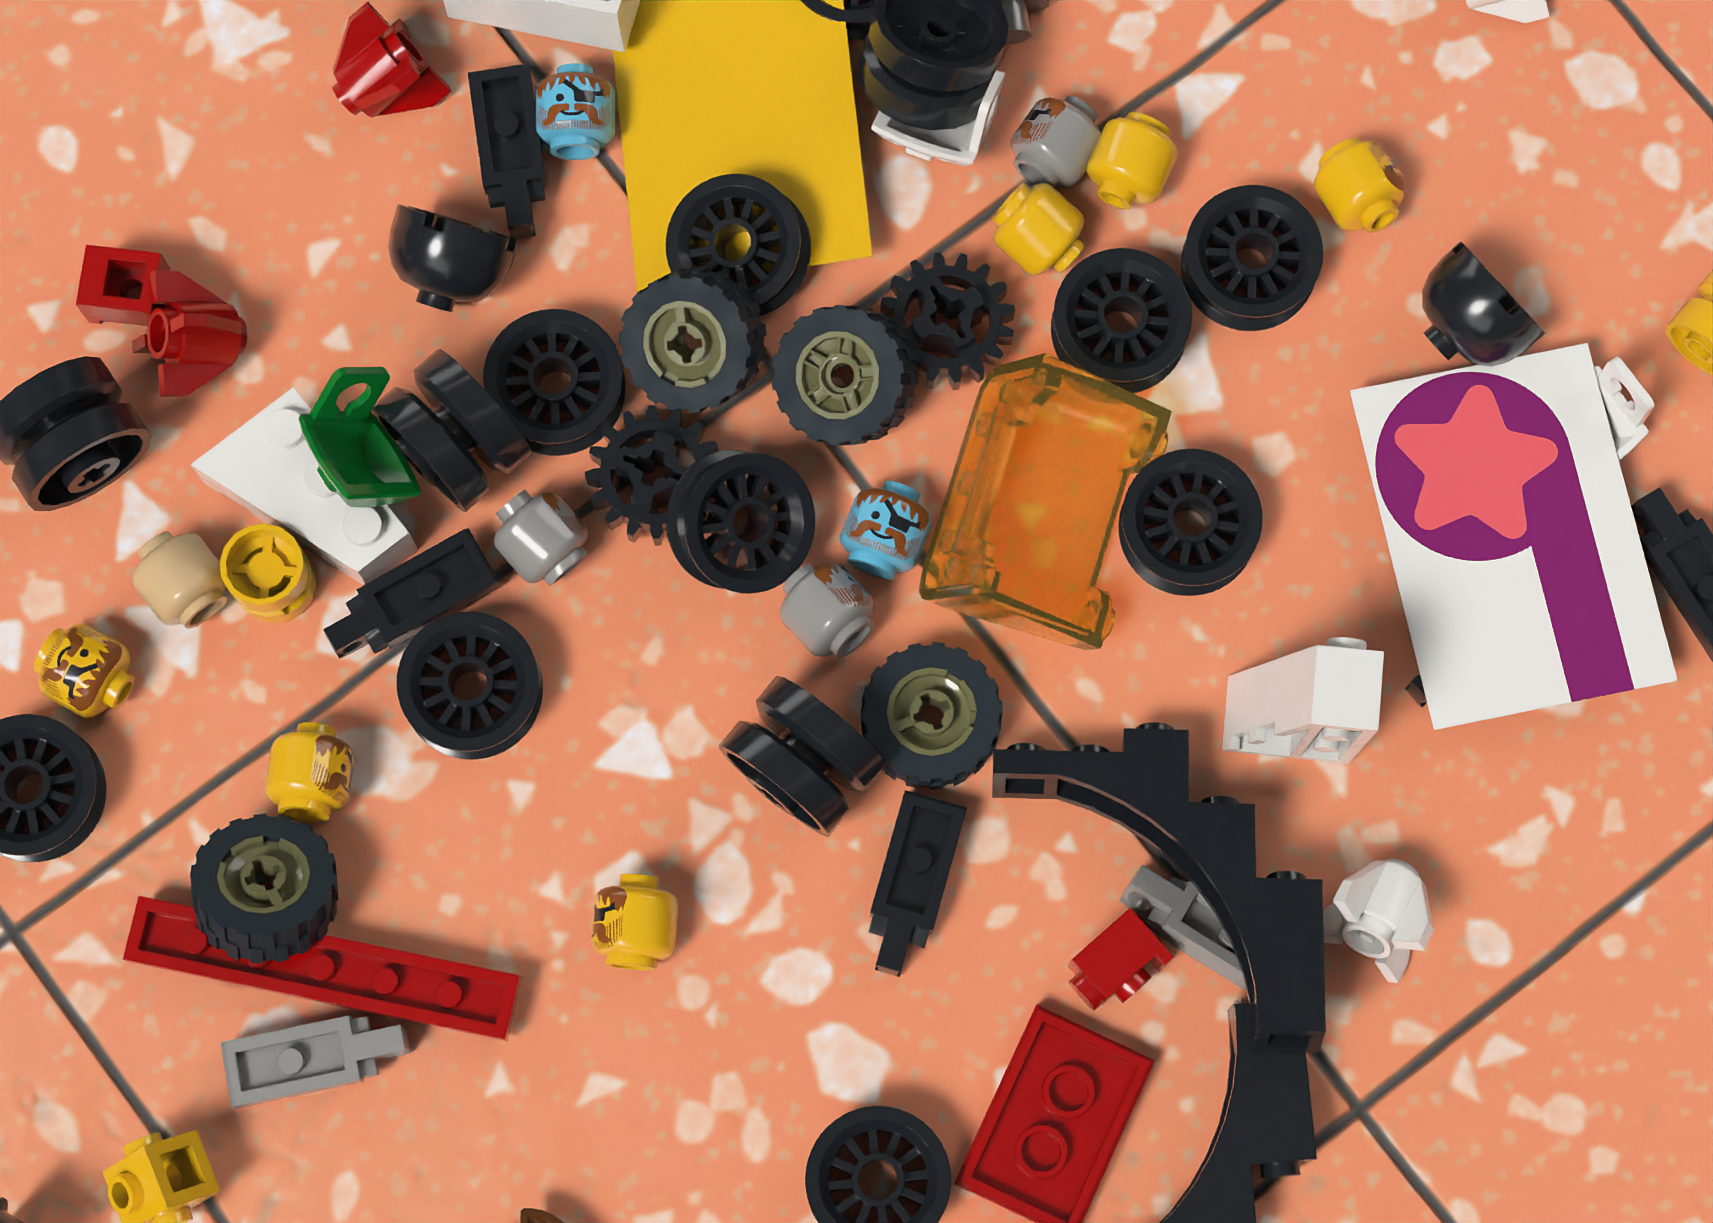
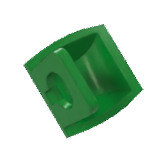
[298,367,422,508]

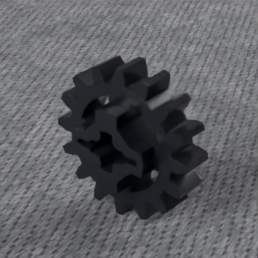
[880,252,1015,390]
[585,405,719,546]

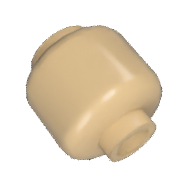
[132,531,227,629]

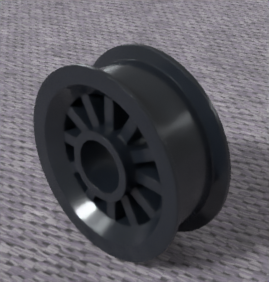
[666,174,811,316]
[1181,185,1323,331]
[1051,248,1192,395]
[483,309,625,456]
[666,449,815,594]
[1118,449,1263,596]
[397,612,543,760]
[0,714,107,863]
[805,1106,951,1223]

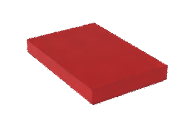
[953,1004,1155,1223]

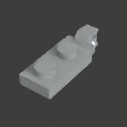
[1120,865,1246,991]
[221,1015,411,1109]

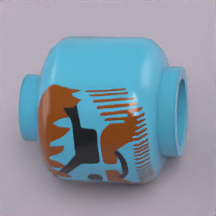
[535,63,615,160]
[840,481,933,580]

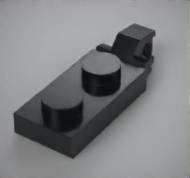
[468,64,547,239]
[1631,487,1713,662]
[323,528,501,659]
[868,790,967,977]

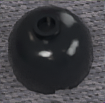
[388,204,519,312]
[1422,241,1545,366]

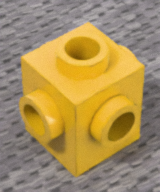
[102,1129,221,1223]

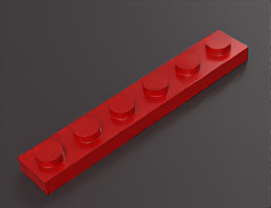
[123,896,522,1042]

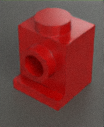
[76,244,171,326]
[1068,908,1174,1011]

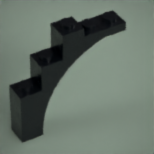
[992,722,1326,1053]
[1159,1003,1317,1223]

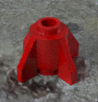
[332,2,451,118]
[132,270,247,397]

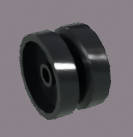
[858,0,1009,131]
[372,349,532,512]
[0,356,152,511]
[719,676,886,837]

